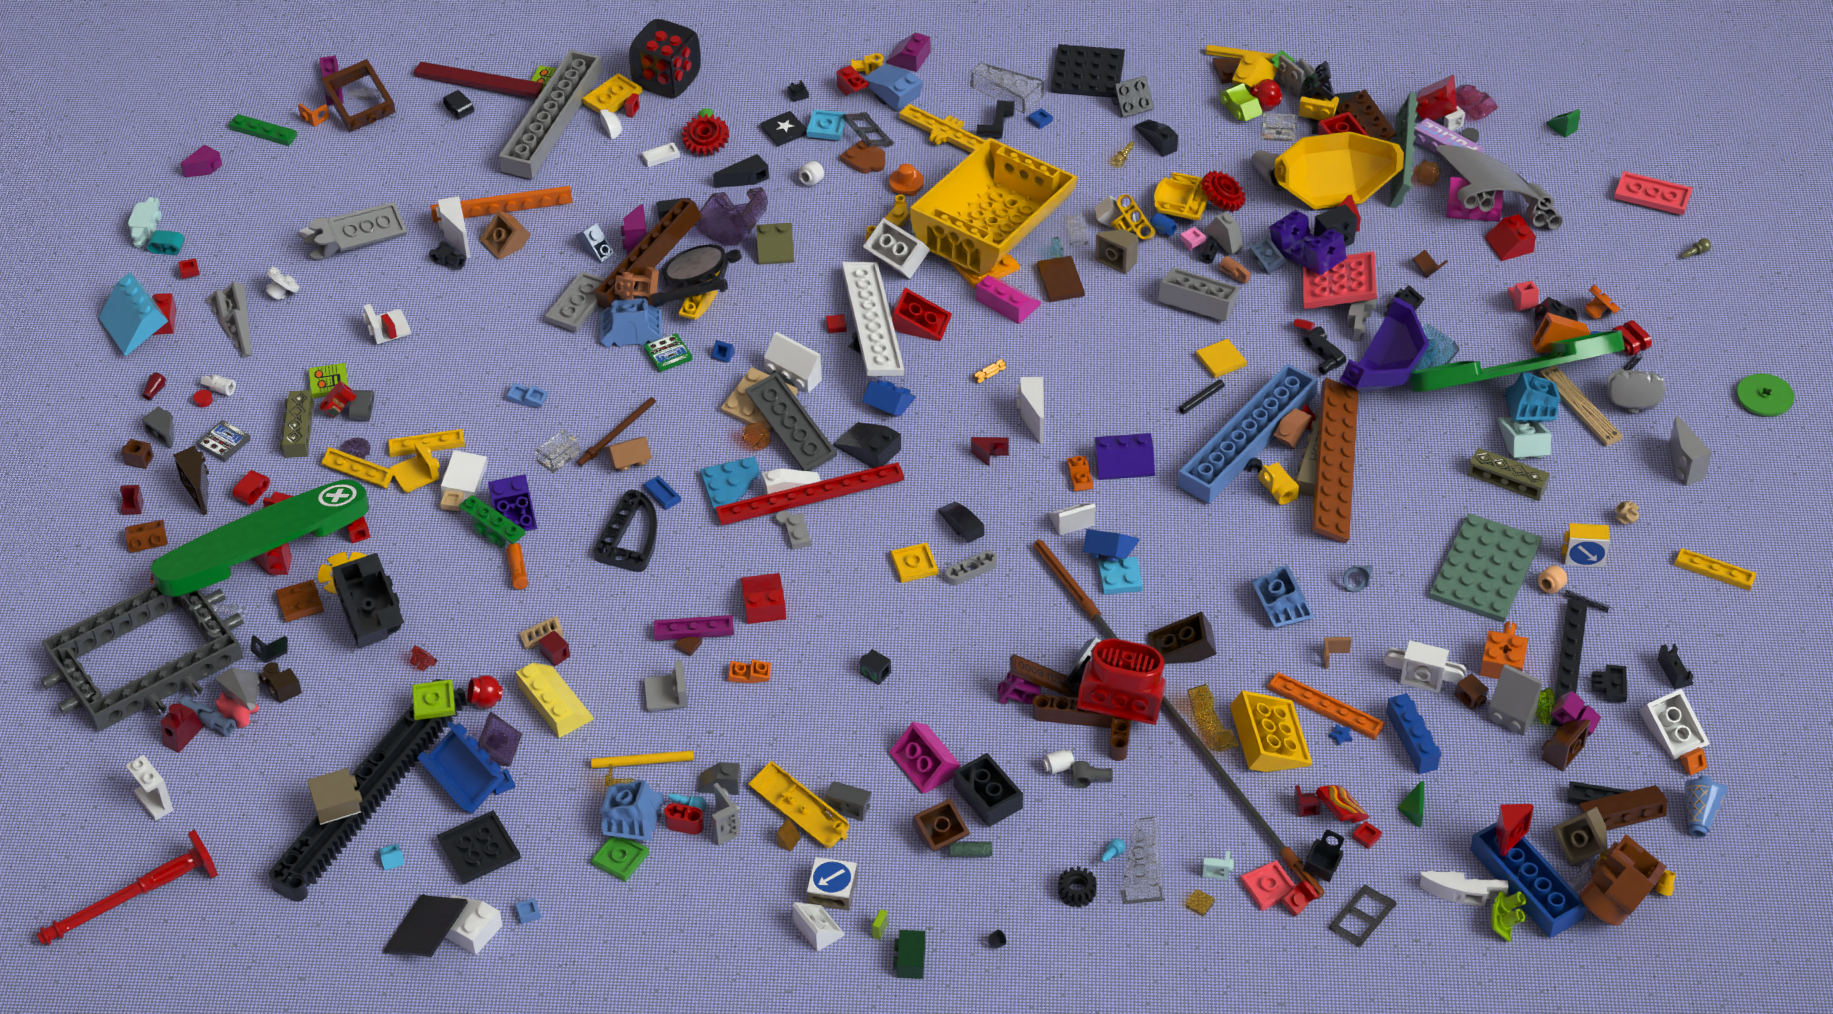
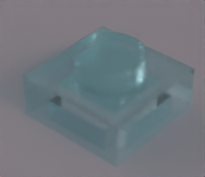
[1049,237,1063,258]

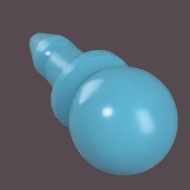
[668,794,707,812]
[1101,838,1126,862]

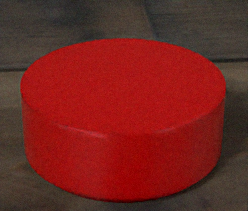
[193,390,213,407]

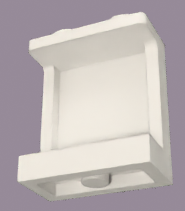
[126,755,174,821]

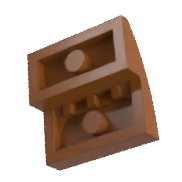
[275,579,324,622]

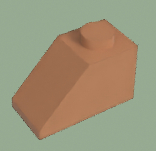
[1274,408,1312,449]

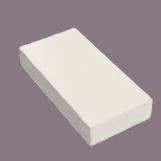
[641,143,680,167]

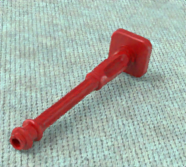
[36,829,218,945]

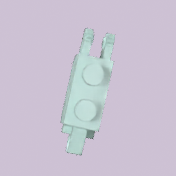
[128,197,161,248]

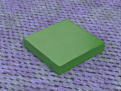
[591,836,650,882]

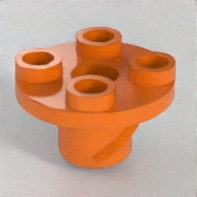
[889,163,924,196]
[1585,284,1620,319]

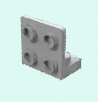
[1277,54,1305,99]
[644,661,688,711]
[712,783,741,846]

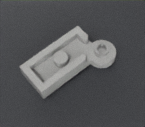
[776,511,811,550]

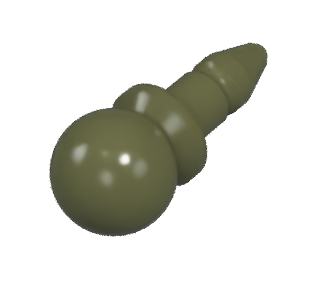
[1681,238,1711,258]

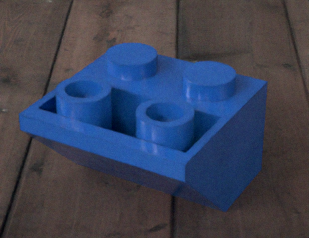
[862,379,916,416]

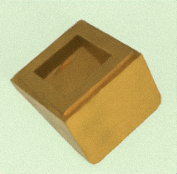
[776,819,801,851]

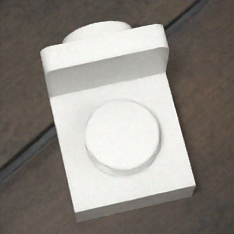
[1443,106,1465,131]

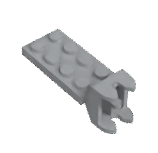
[304,201,407,260]

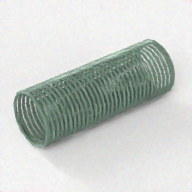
[950,841,992,857]

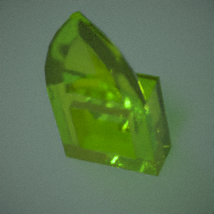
[1536,687,1556,725]

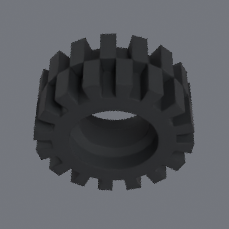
[1058,866,1097,908]

